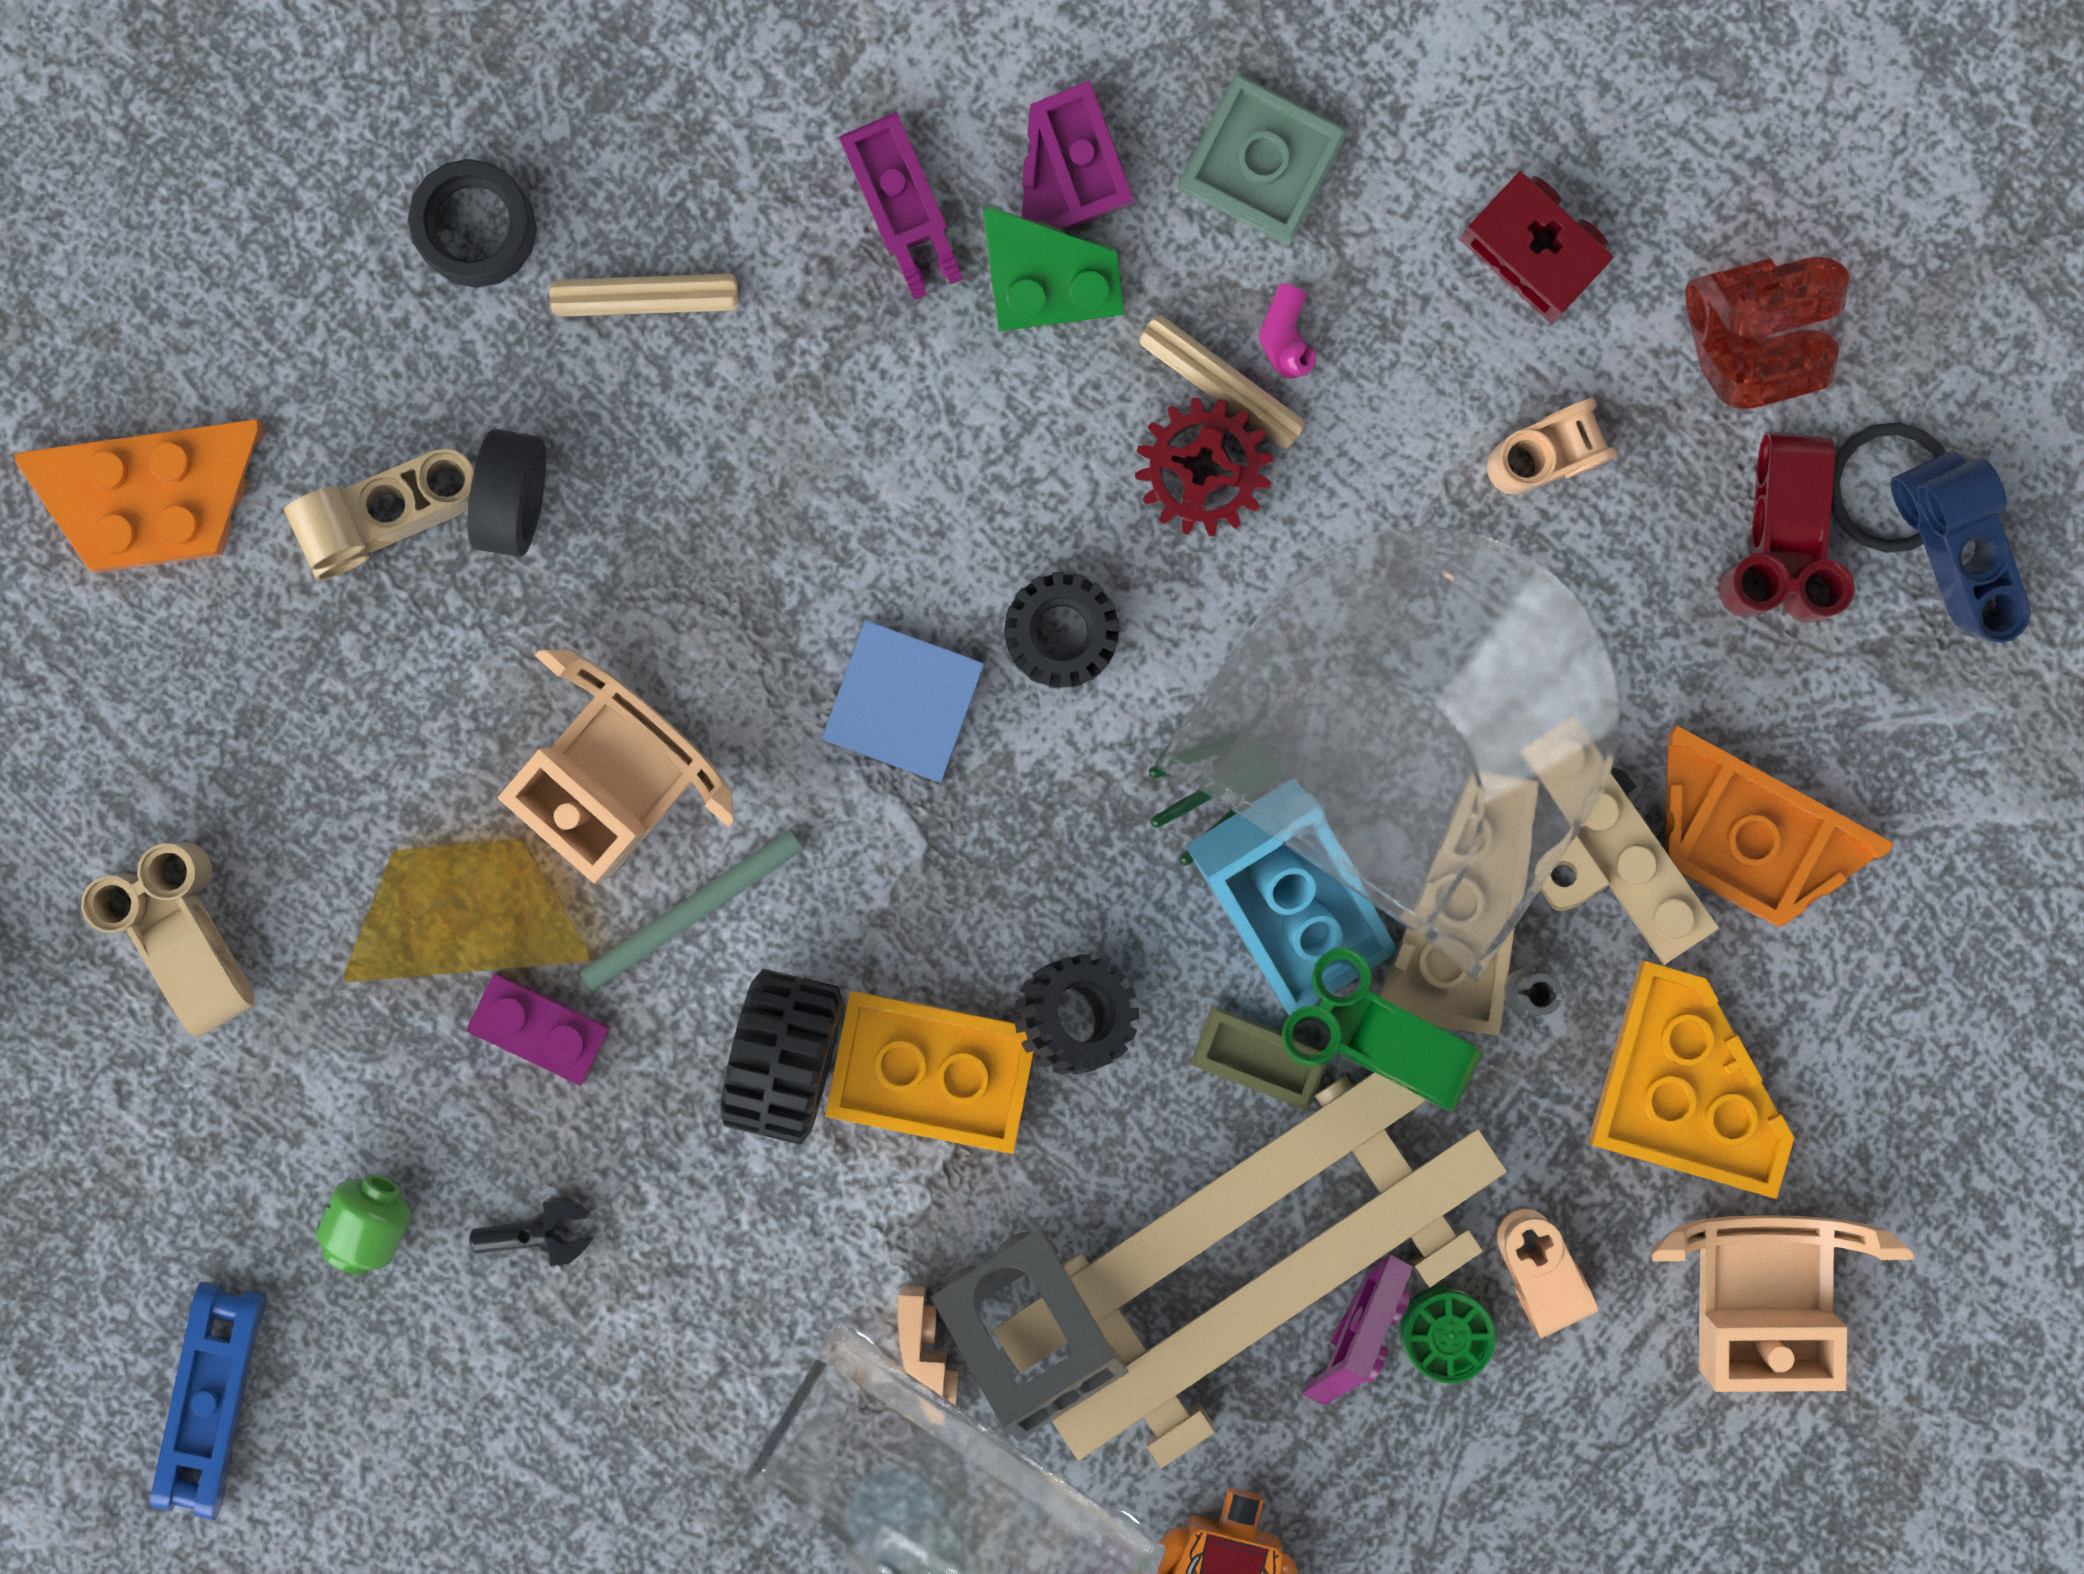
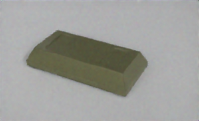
[1189,1005,1327,1111]

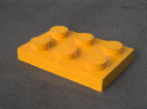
[825,990,1034,1154]

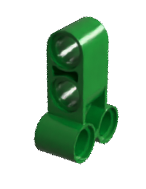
[1282,948,1483,1112]

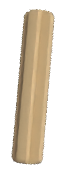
[549,274,739,317]
[1139,315,1305,449]

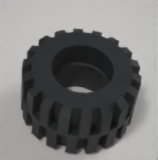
[720,968,843,1145]

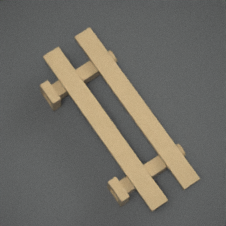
[992,1073,1507,1469]

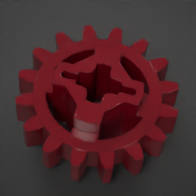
[1135,397,1275,537]

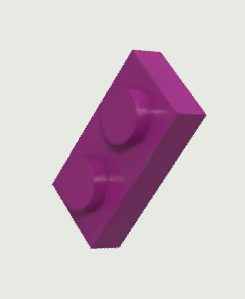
[466,973,612,1086]

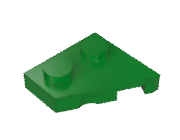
[982,204,1124,332]

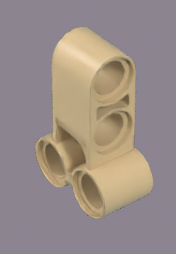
[284,448,474,581]
[81,841,255,1038]

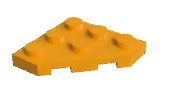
[1587,960,1794,1199]

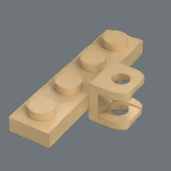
[1517,716,1719,965]

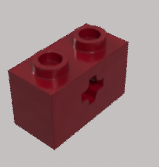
[1459,170,1614,325]

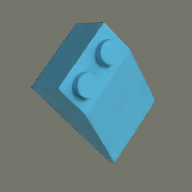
[1185,778,1397,1016]

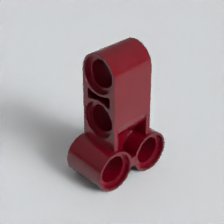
[1718,431,1855,623]

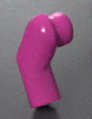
[1259,283,1316,379]

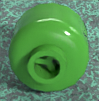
[315,1174,412,1275]

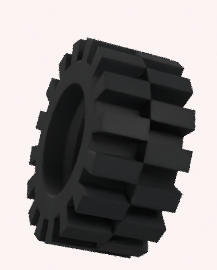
[1004,571,1120,689]

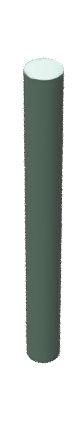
[579,829,804,992]

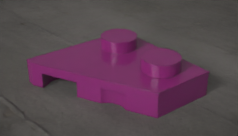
[1021,80,1137,232]
[1301,1255,1413,1406]

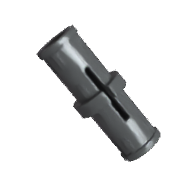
[1504,965,1563,1017]

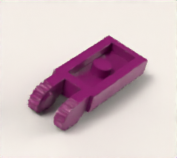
[838,111,963,300]

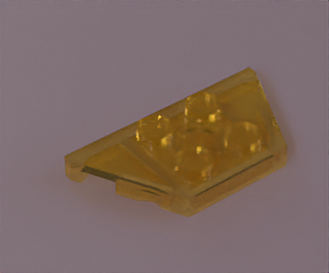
[344,839,593,983]

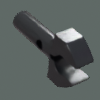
[469,1197,594,1266]

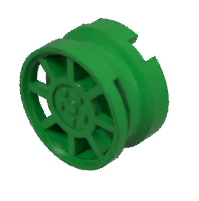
[1399,1285,1495,1384]

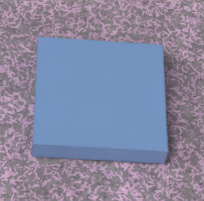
[821,620,985,783]

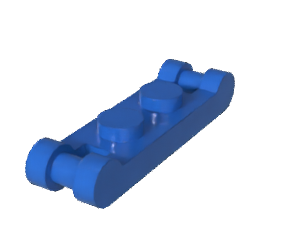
[150,1281,266,1520]

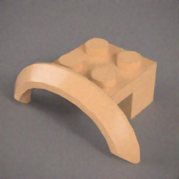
[497,650,735,884]
[1651,1215,1913,1392]

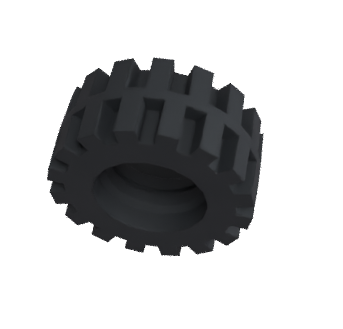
[1014,954,1139,1075]

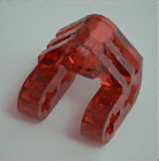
[1685,256,1850,409]

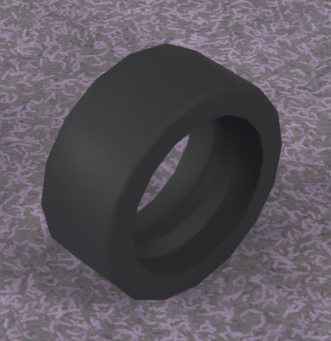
[408,159,537,288]
[467,429,546,557]

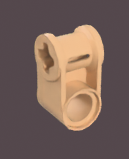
[1487,397,1618,495]
[1495,1208,1598,1339]

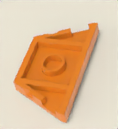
[14,419,264,573]
[1664,725,1894,927]

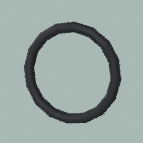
[1831,422,1946,553]

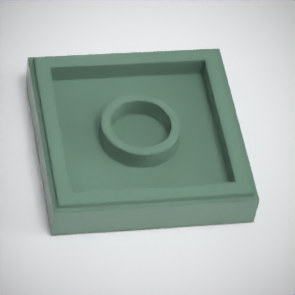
[1177,72,1349,246]

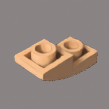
[898,1285,958,1428]

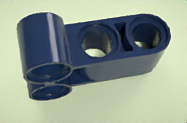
[1890,450,2031,643]

